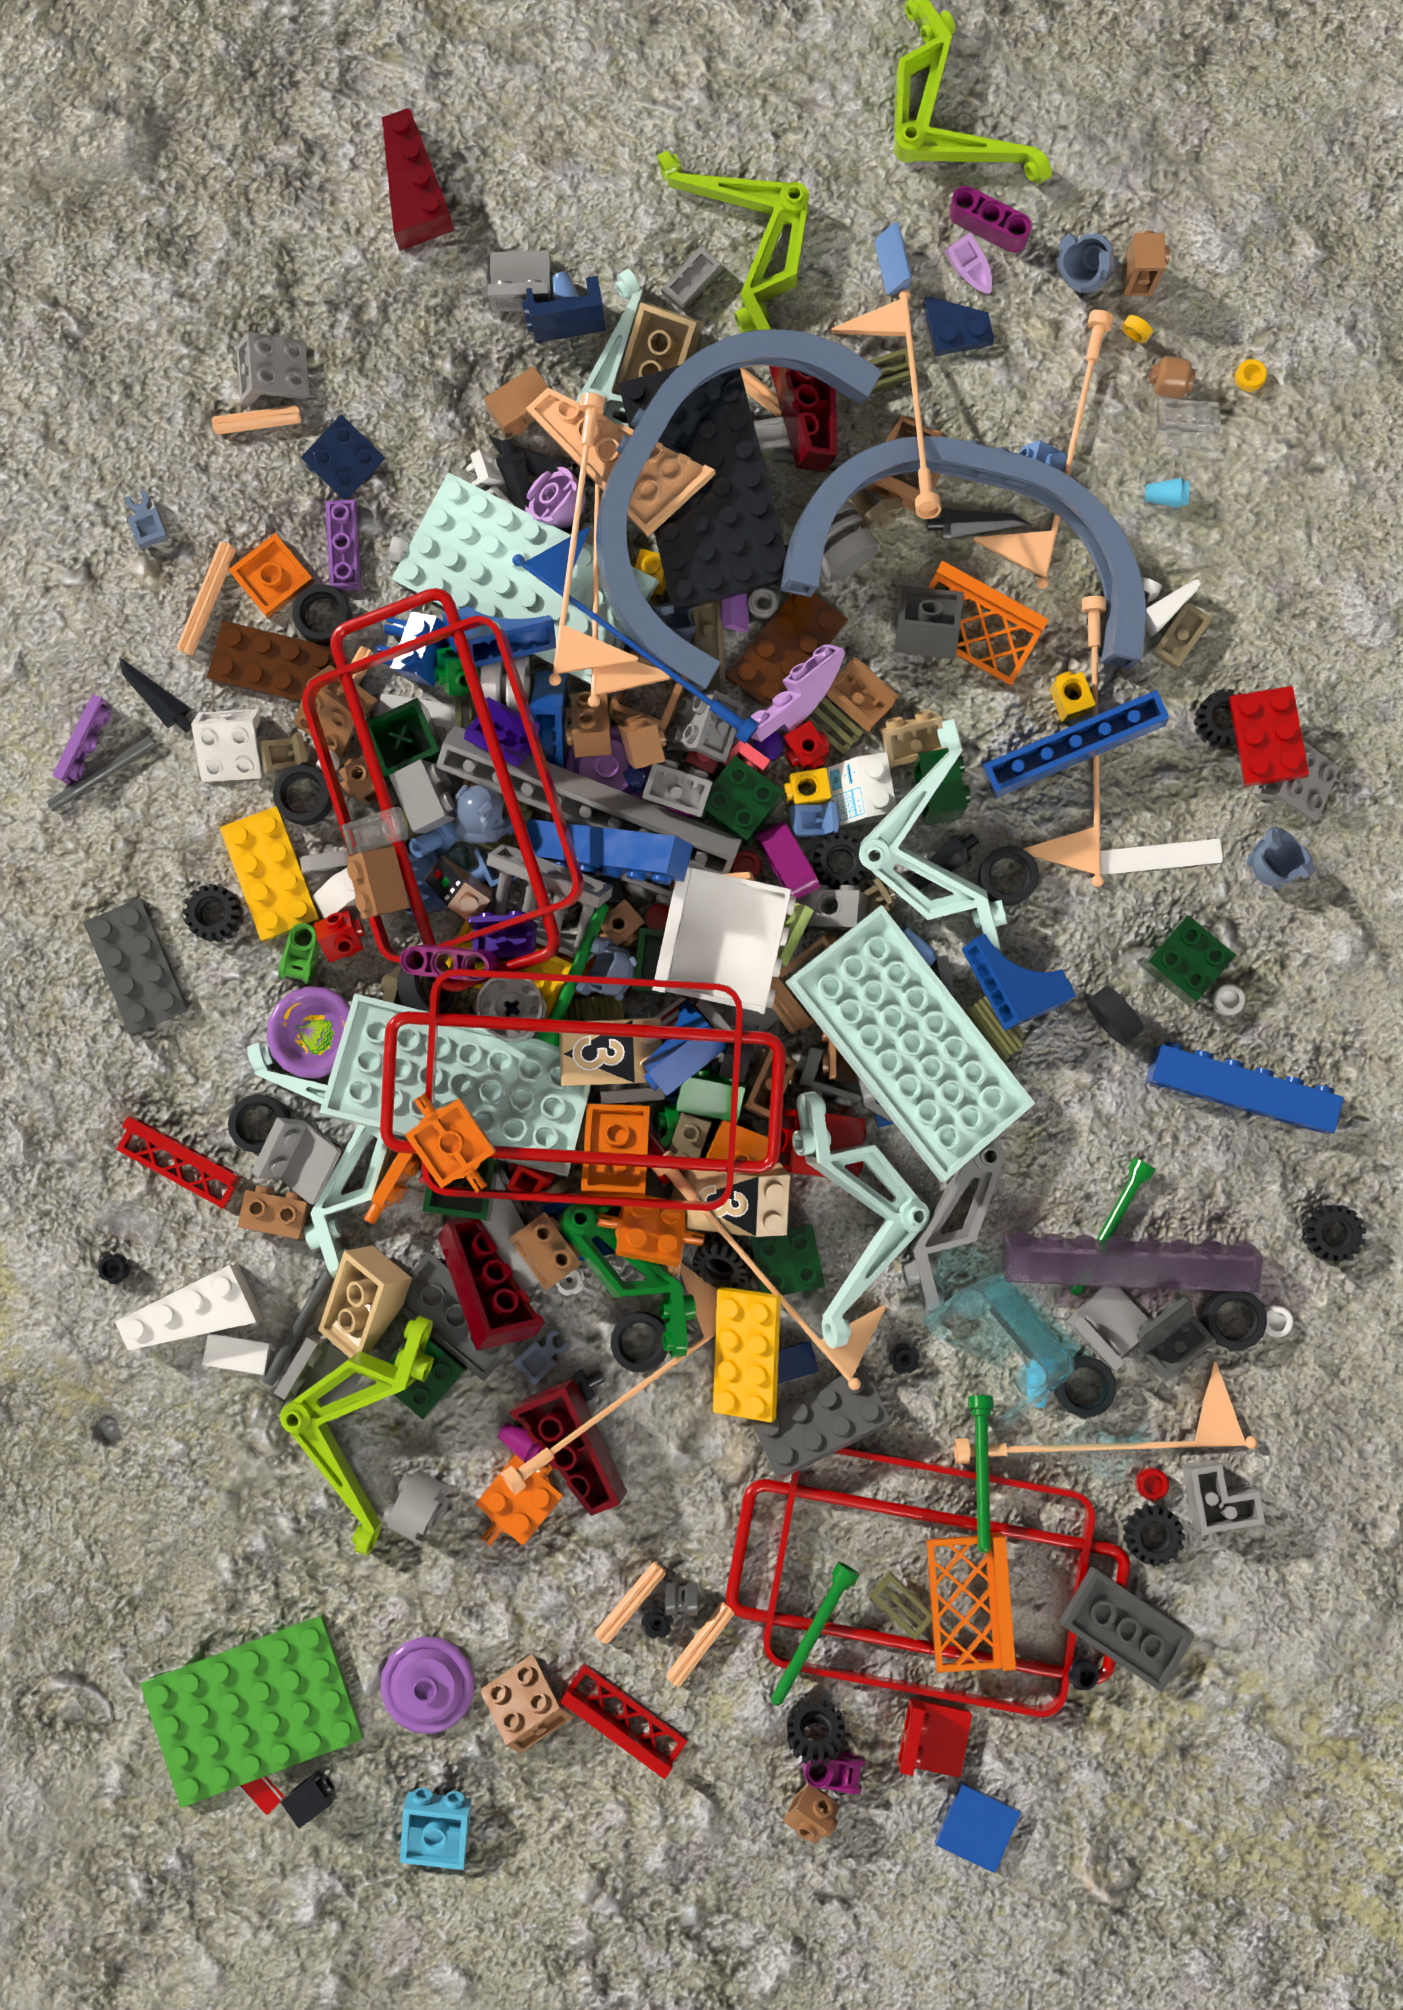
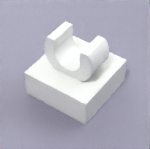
[466,450,505,488]

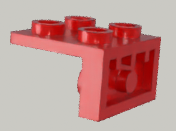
[897,1698,972,1777]

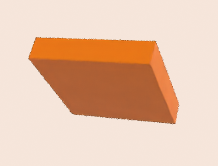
[228,533,315,619]

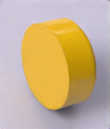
[1122,315,1153,343]
[1235,359,1267,392]

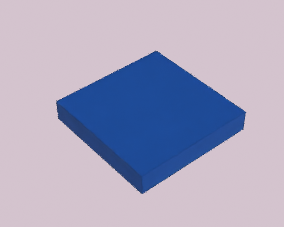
[935,1782,1021,1873]

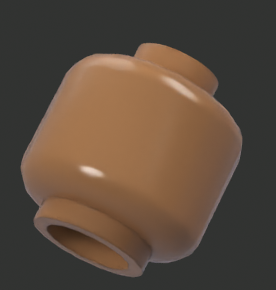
[1148,356,1196,399]

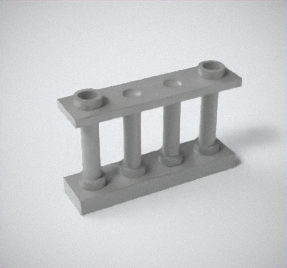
[482,843,613,962]

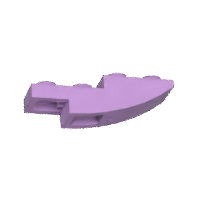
[751,644,845,742]

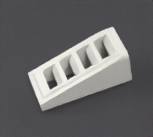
[1145,579,1201,637]

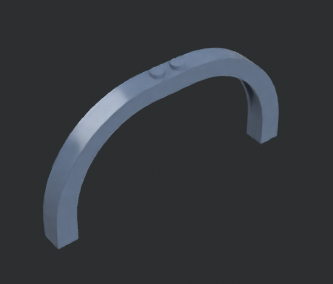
[596,329,883,692]
[781,436,1146,669]

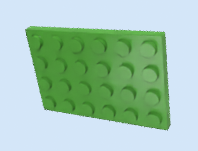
[140,1614,365,1808]

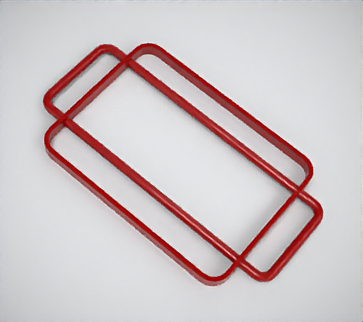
[302,588,584,992]
[380,969,786,1211]
[726,1447,1131,1717]

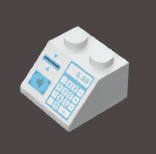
[826,752,896,828]

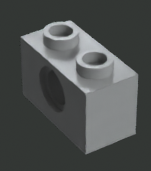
[799,885,868,932]

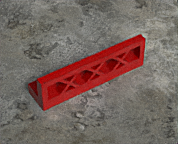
[115,1116,243,1209]
[560,1663,688,1780]

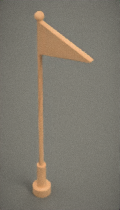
[831,289,941,519]
[973,310,1113,589]
[549,393,638,686]
[588,483,672,708]
[1023,596,1106,887]
[652,1150,886,1390]
[500,1263,717,1495]
[954,1362,1258,1464]

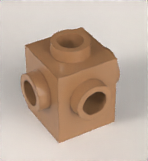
[339,754,391,807]
[598,899,646,949]
[783,1784,840,1844]

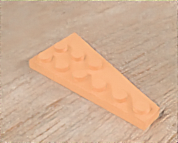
[526,388,716,537]

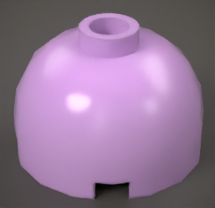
[525,467,586,530]

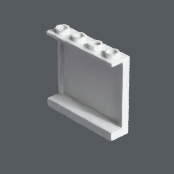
[652,867,796,1014]

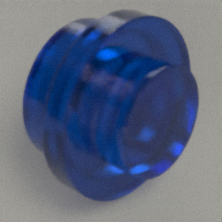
[623,765,648,794]

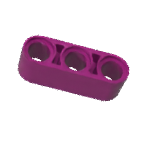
[949,186,1032,253]
[756,820,820,899]
[400,944,498,981]

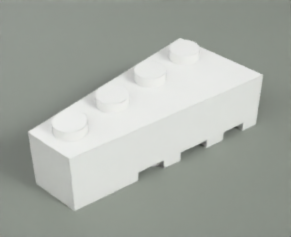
[115,1264,264,1350]

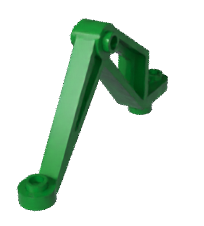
[558,1103,696,1357]

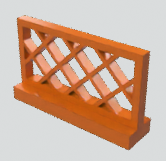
[928,561,1049,686]
[926,1532,1016,1673]

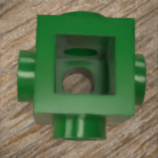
[434,647,481,696]

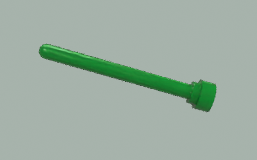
[535,903,608,1047]
[1070,1157,1156,1295]
[968,1395,994,1553]
[771,1561,860,1706]

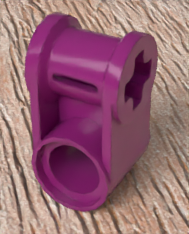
[802,1752,865,1794]

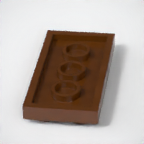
[726,593,848,709]
[207,621,337,703]

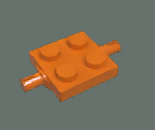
[404,1093,496,1193]
[363,1153,422,1225]
[597,1195,704,1267]
[475,1455,565,1546]

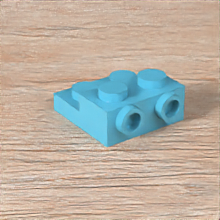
[400,1788,472,1870]

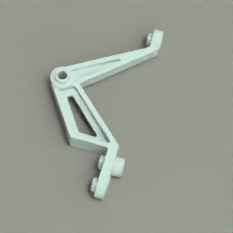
[576,269,642,427]
[859,718,1008,955]
[247,1042,396,1279]
[792,1092,930,1349]

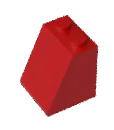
[778,1109,867,1178]

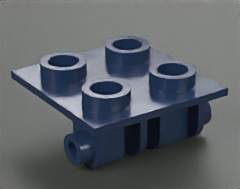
[300,414,385,500]

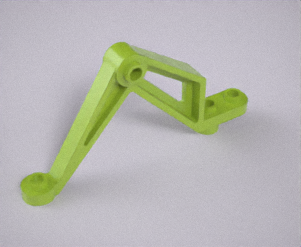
[893,0,1052,184]
[656,150,809,333]
[280,1316,434,1556]

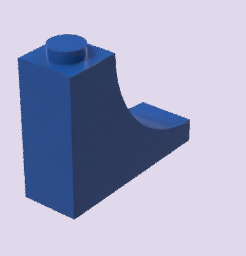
[442,606,556,667]
[530,671,568,768]
[962,934,1076,1031]
[642,1000,727,1096]

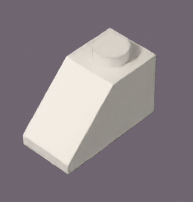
[312,868,356,919]

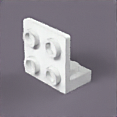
[191,709,262,782]

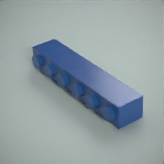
[983,690,1170,799]
[526,819,693,885]
[1146,1041,1344,1134]

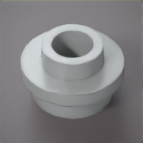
[748,588,778,619]

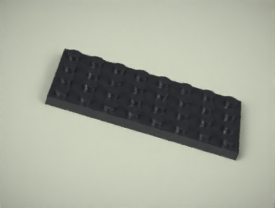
[618,365,787,613]

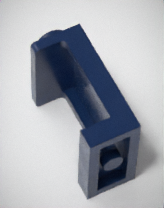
[522,276,606,343]

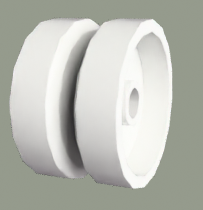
[481,656,532,713]

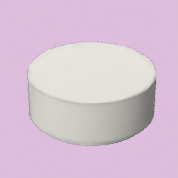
[1212,984,1245,1016]
[1265,1305,1293,1338]

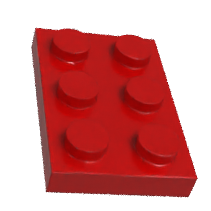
[1229,686,1309,787]

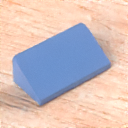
[874,222,912,295]

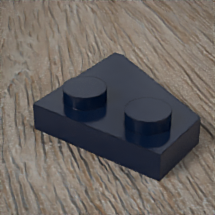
[923,297,994,356]

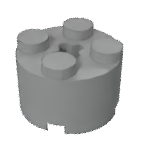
[382,1470,454,1546]

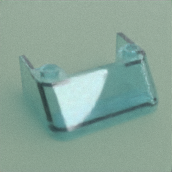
[923,1275,1075,1429]

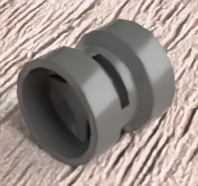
[665,1582,698,1616]

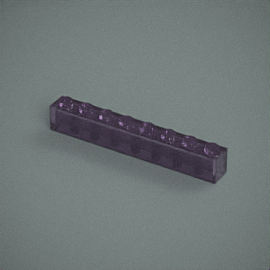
[1002,1232,1263,1292]

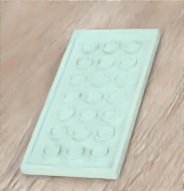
[392,472,659,685]
[785,905,1035,1182]
[319,993,591,1177]

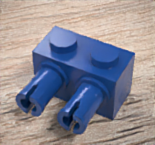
[374,611,449,687]

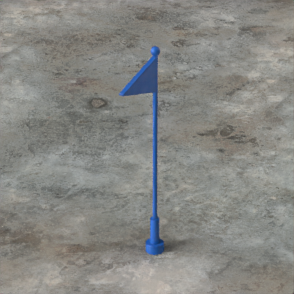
[512,527,760,744]

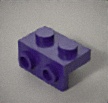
[464,697,541,767]
[468,911,537,963]

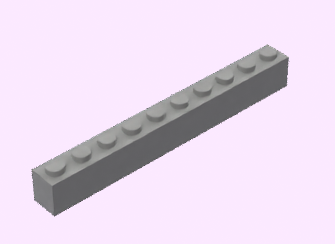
[436,725,742,874]

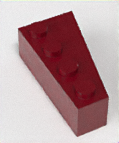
[382,107,454,251]
[769,366,837,472]
[437,1217,545,1351]
[509,1378,627,1516]

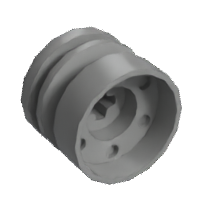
[821,502,880,584]
[476,978,547,1043]

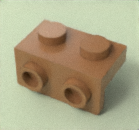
[826,657,899,732]

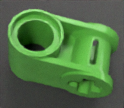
[278,923,321,985]

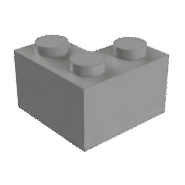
[389,759,456,834]
[1182,1460,1265,1534]

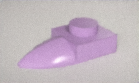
[943,232,992,294]

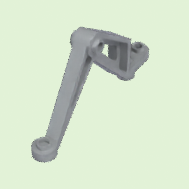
[855,1075,1005,1317]

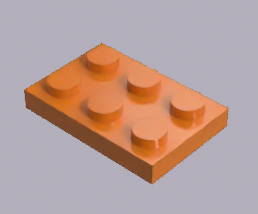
[581,1103,650,1198]

